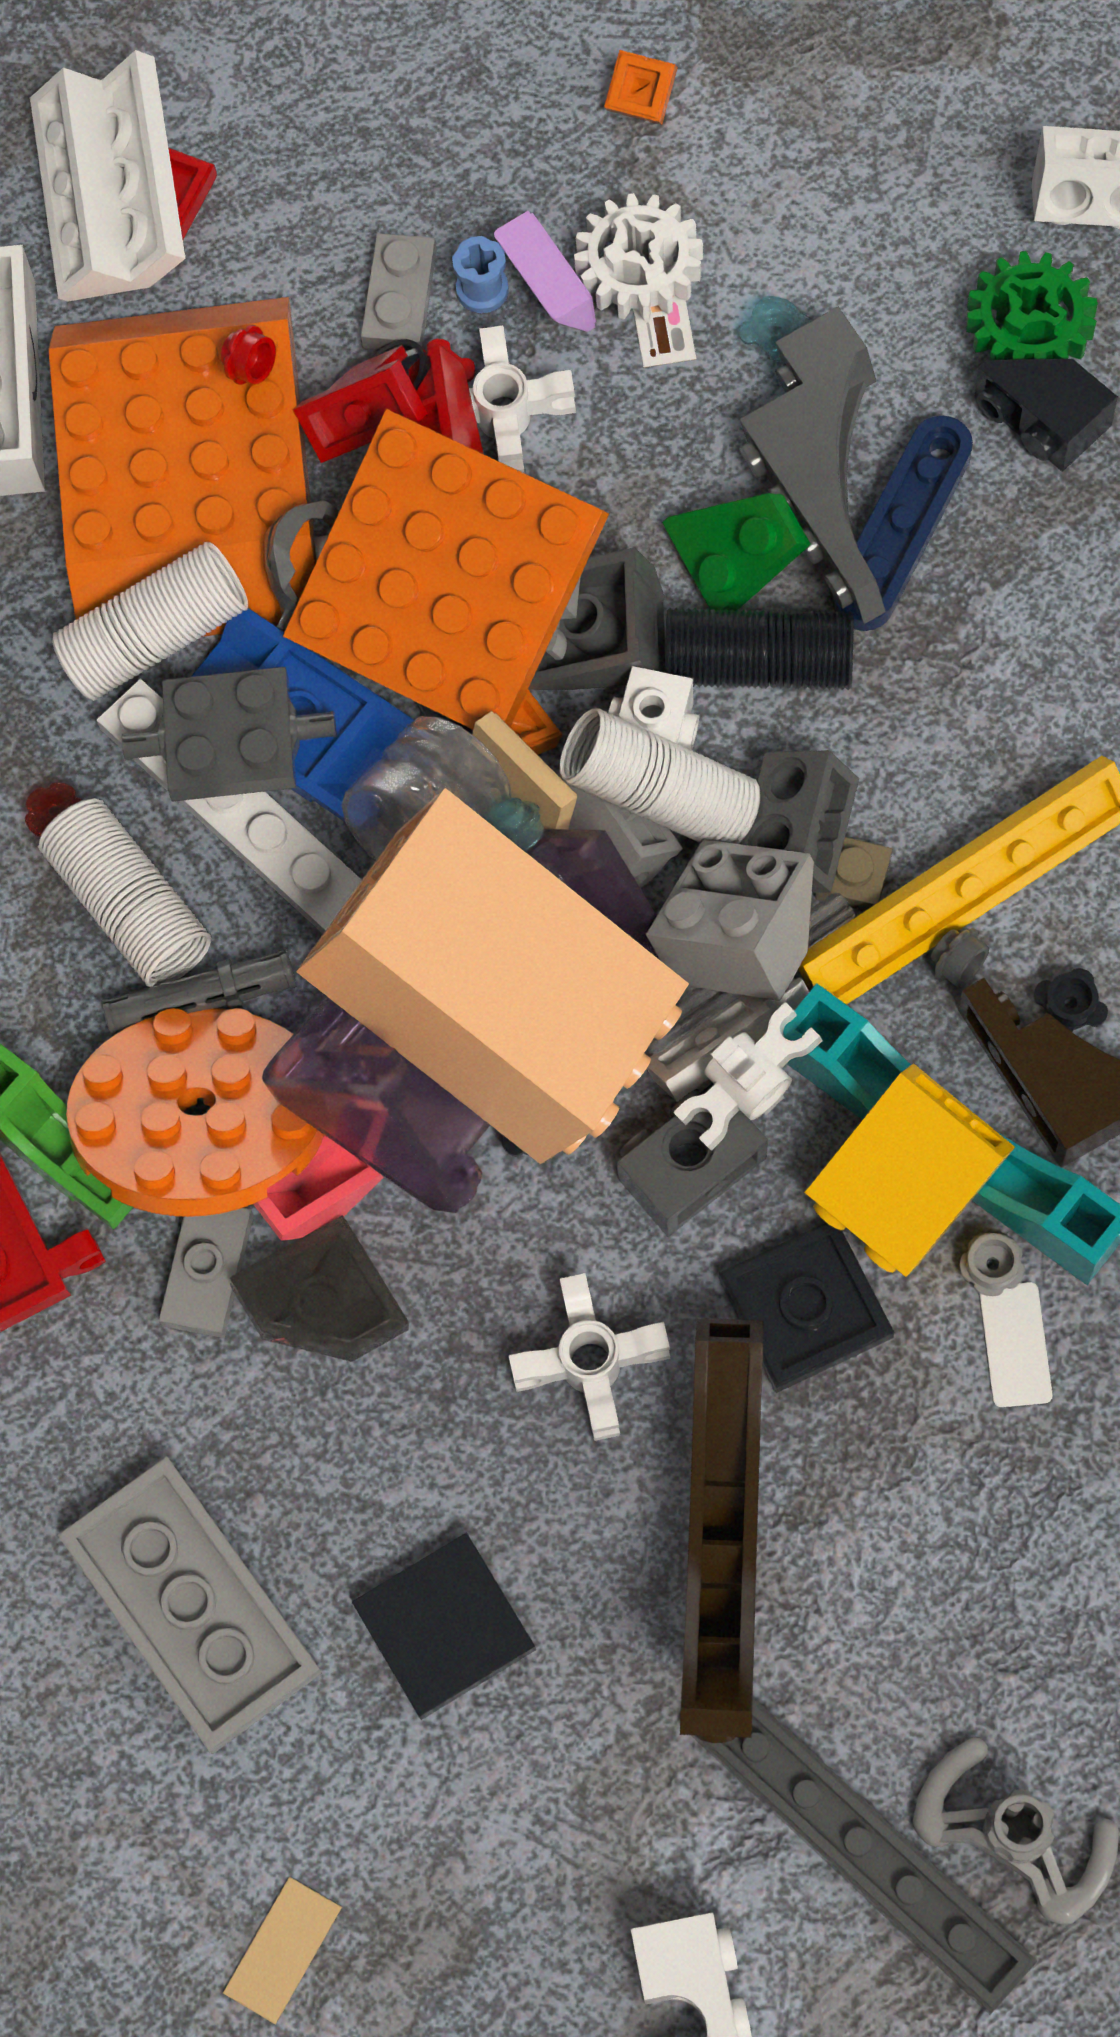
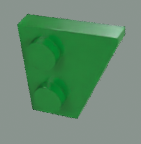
[662,493,811,611]

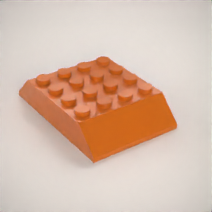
[48,297,317,637]

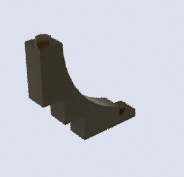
[958,978,1120,1168]

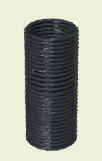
[665,608,854,690]

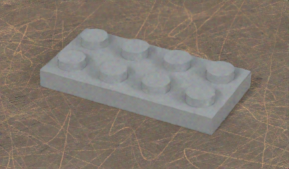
[58,1456,322,1755]

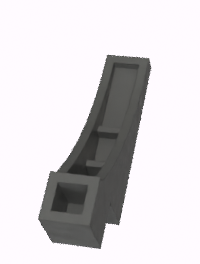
[739,306,886,624]

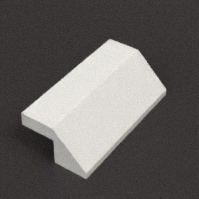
[30,50,185,301]

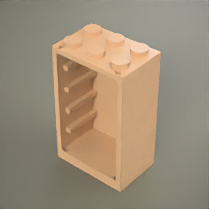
[296,788,689,1164]

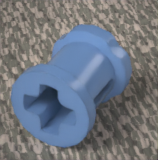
[452,236,509,313]

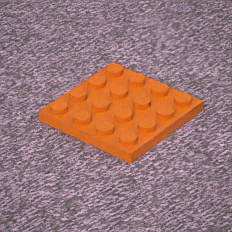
[283,409,609,730]

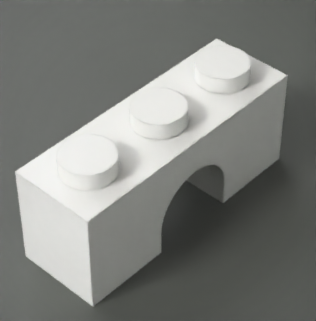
[631,1913,752,2037]

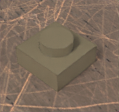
[815,837,893,911]

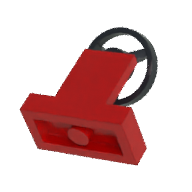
[293,339,431,463]

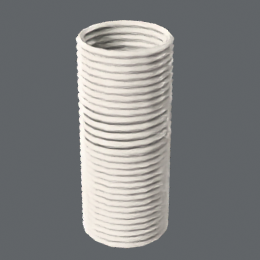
[52,542,248,701]
[560,708,760,844]
[38,798,212,987]

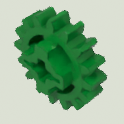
[965,251,1098,360]

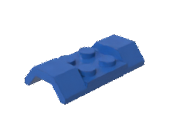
[162,608,435,832]

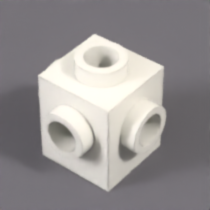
[608,666,699,758]

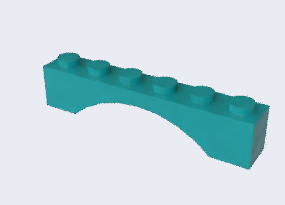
[783,983,1120,1286]

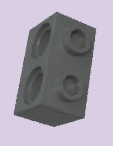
[740,750,859,893]

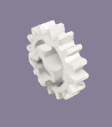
[574,193,703,321]

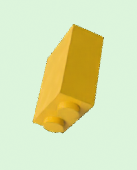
[804,1063,1015,1277]

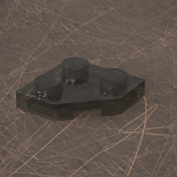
[229,1215,409,1362]

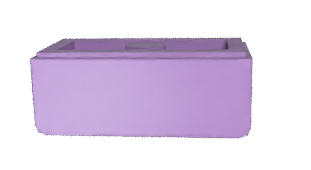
[494,211,596,332]

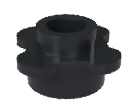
[1034,968,1108,1032]

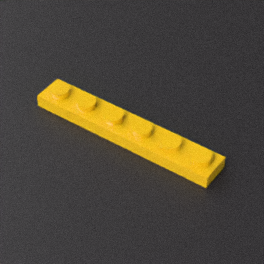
[798,755,1120,1005]

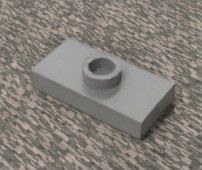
[159,1208,254,1338]

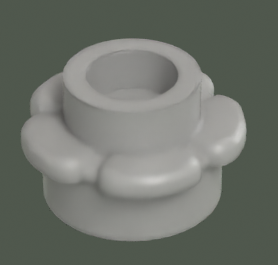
[960,1233,1025,1296]

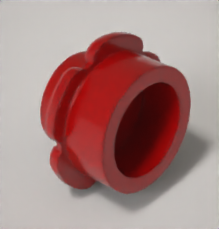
[221,325,276,385]

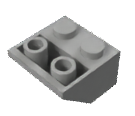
[646,839,814,1001]

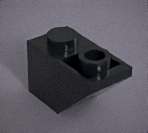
[974,359,1118,472]

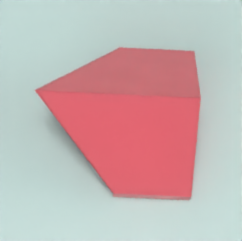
[253,1121,387,1241]

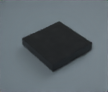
[719,1223,895,1393]
[352,1532,536,1720]

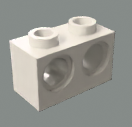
[1032,126,1120,229]

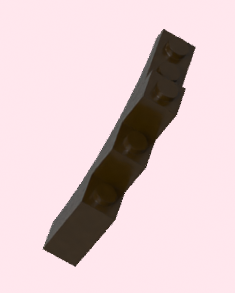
[680,1318,764,1743]

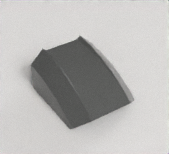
[528,547,665,690]

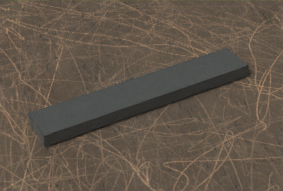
[691,1698,1037,2015]

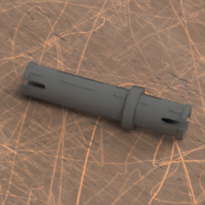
[102,948,297,1036]

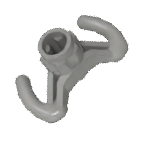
[913,1737,1119,1925]

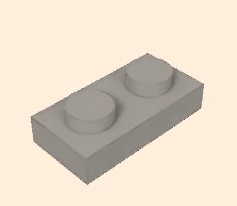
[361,233,437,350]

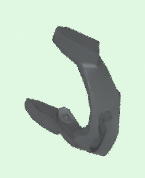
[264,496,345,632]

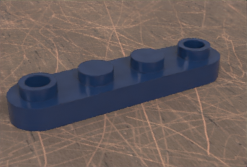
[833,416,973,631]

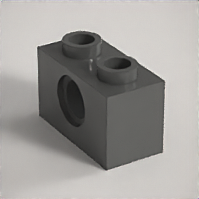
[617,1088,768,1237]

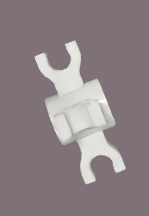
[469,325,576,473]
[673,1002,823,1151]
[509,1273,670,1441]

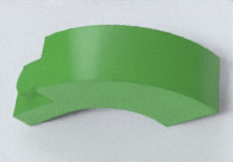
[0,1044,133,1230]

